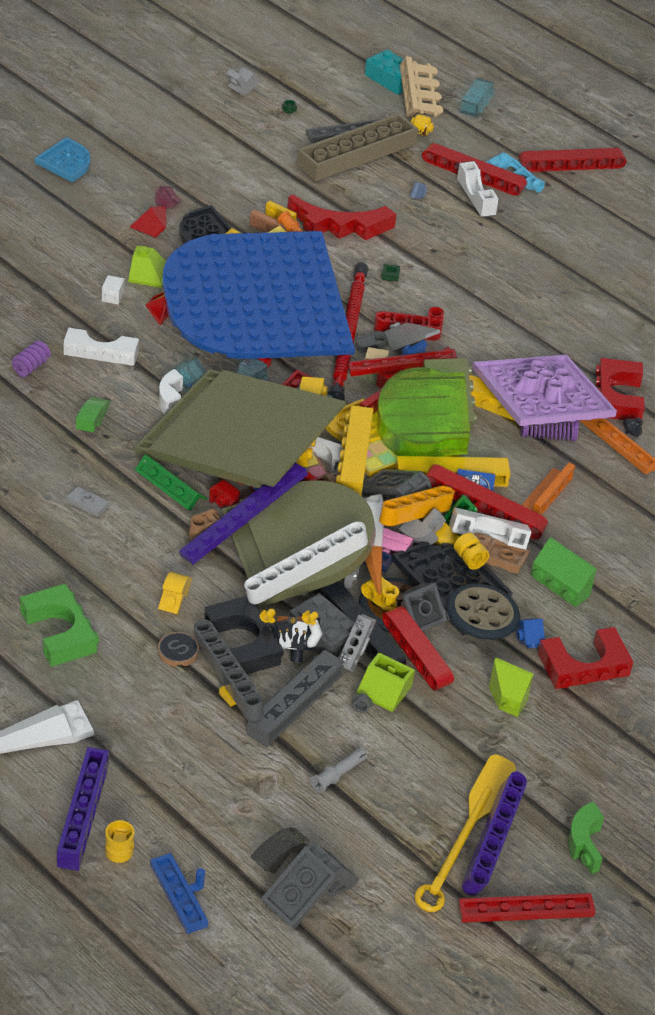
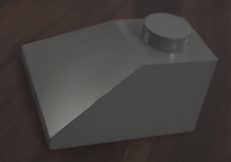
[402,583,447,631]

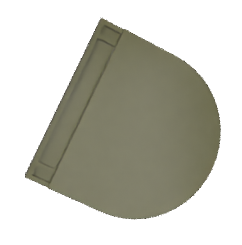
[222,481,376,608]

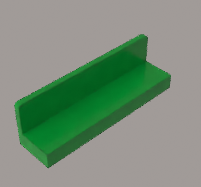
[135,454,207,511]

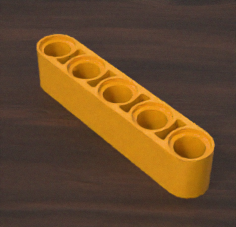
[379,486,455,526]

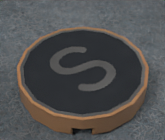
[158,632,199,667]

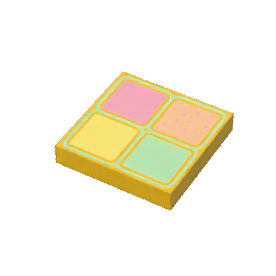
[365,439,397,477]

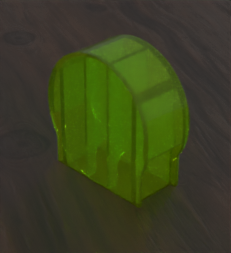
[377,367,470,457]

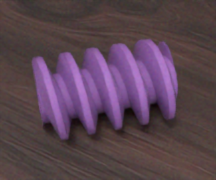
[12,341,51,377]

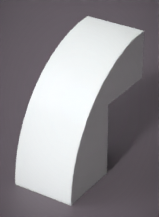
[159,369,183,415]

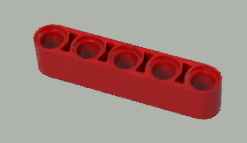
[382,606,454,691]

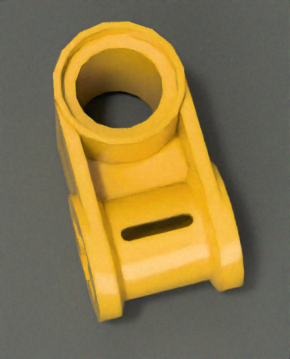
[361,577,399,611]

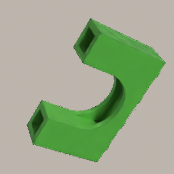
[20,584,99,667]

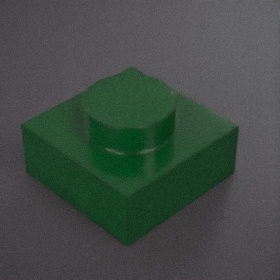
[382,264,400,281]

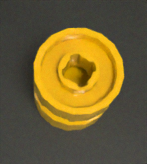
[454,533,490,570]
[105,820,134,863]

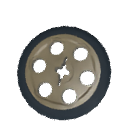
[446,583,521,640]

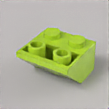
[356,653,415,712]

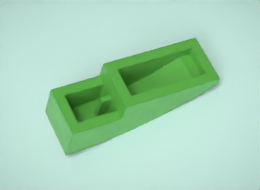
[76,397,110,433]

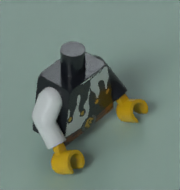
[260,609,322,662]

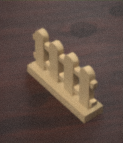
[400,56,443,117]

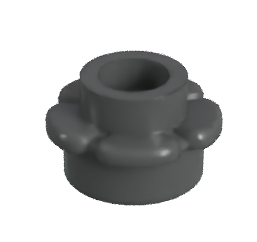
[352,693,372,713]

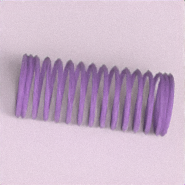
[521,420,579,442]

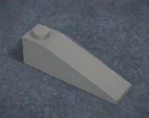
[384,322,440,351]

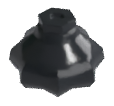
[623,417,643,437]

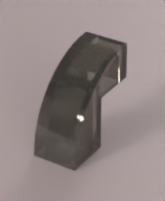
[251,827,311,874]

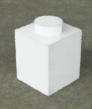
[102,275,125,305]

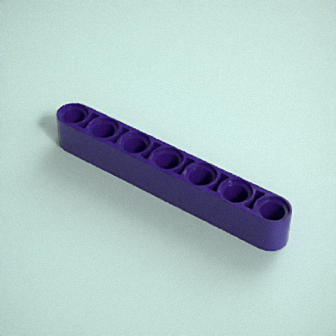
[462,771,527,896]

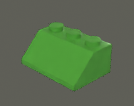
[531,538,597,607]

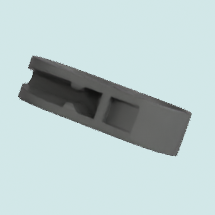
[355,331,388,353]

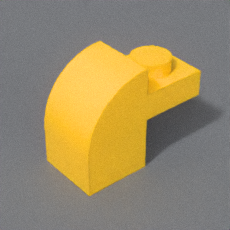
[158,572,192,615]

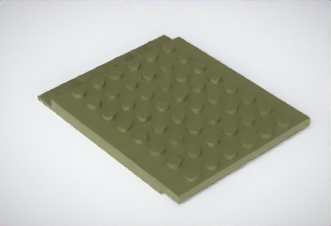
[134,369,346,488]

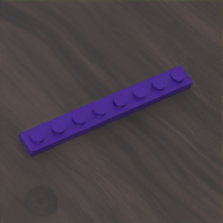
[179,462,308,565]

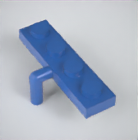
[150,853,209,934]

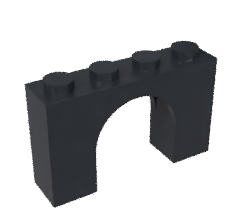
[204,596,284,674]

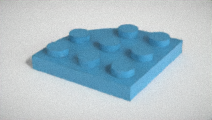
[35,137,90,182]

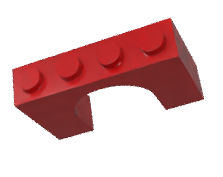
[595,358,645,420]
[538,627,634,689]

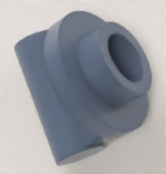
[410,181,427,199]

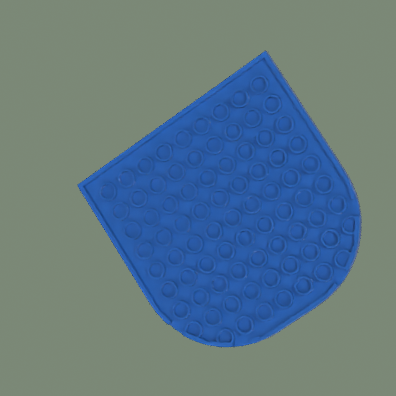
[162,231,355,359]

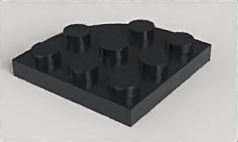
[179,205,231,243]

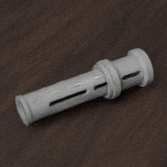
[310,748,367,793]

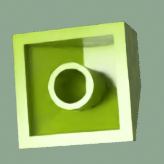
[128,245,166,288]
[489,658,534,717]

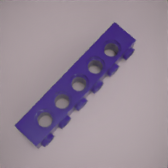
[57,747,109,871]

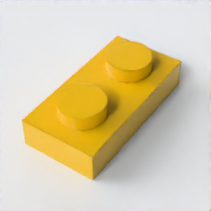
[265,200,297,221]

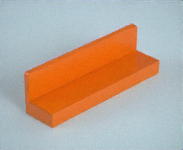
[522,462,575,515]

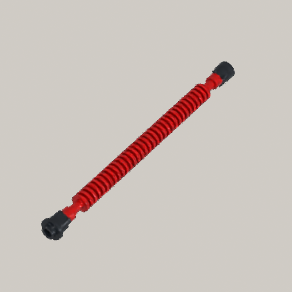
[327,262,368,401]

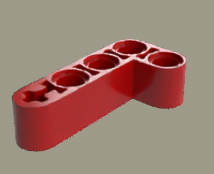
[374,307,444,341]

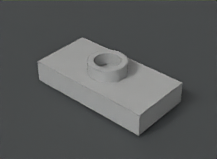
[66,486,109,517]

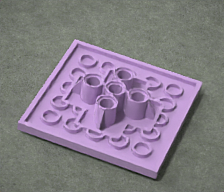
[472,355,617,426]

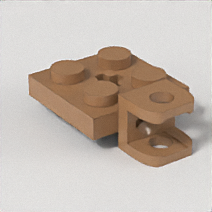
[474,532,530,574]

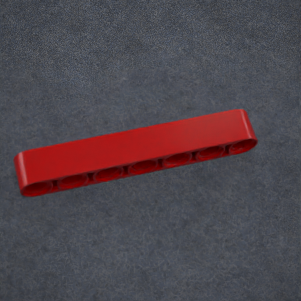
[422,143,527,196]
[518,148,627,172]
[425,464,548,540]

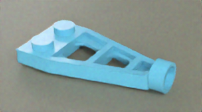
[486,152,545,193]

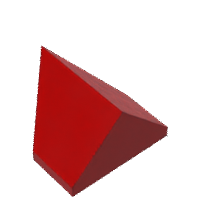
[130,206,166,238]
[145,291,169,325]

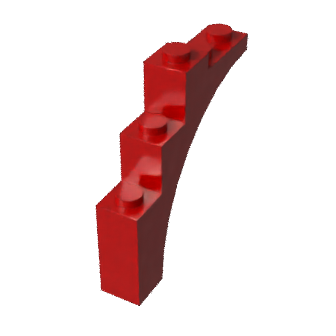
[287,194,397,240]

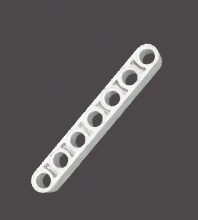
[244,522,368,604]

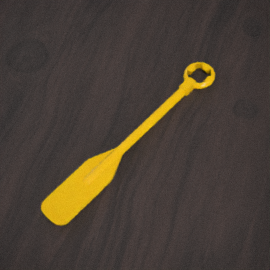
[414,755,516,912]

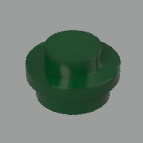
[282,100,297,114]

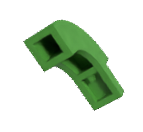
[568,801,604,874]

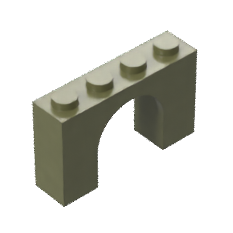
[423,358,477,432]

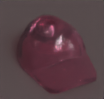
[155,186,182,209]

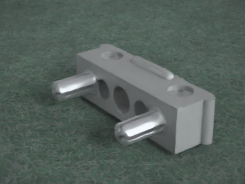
[339,614,376,672]

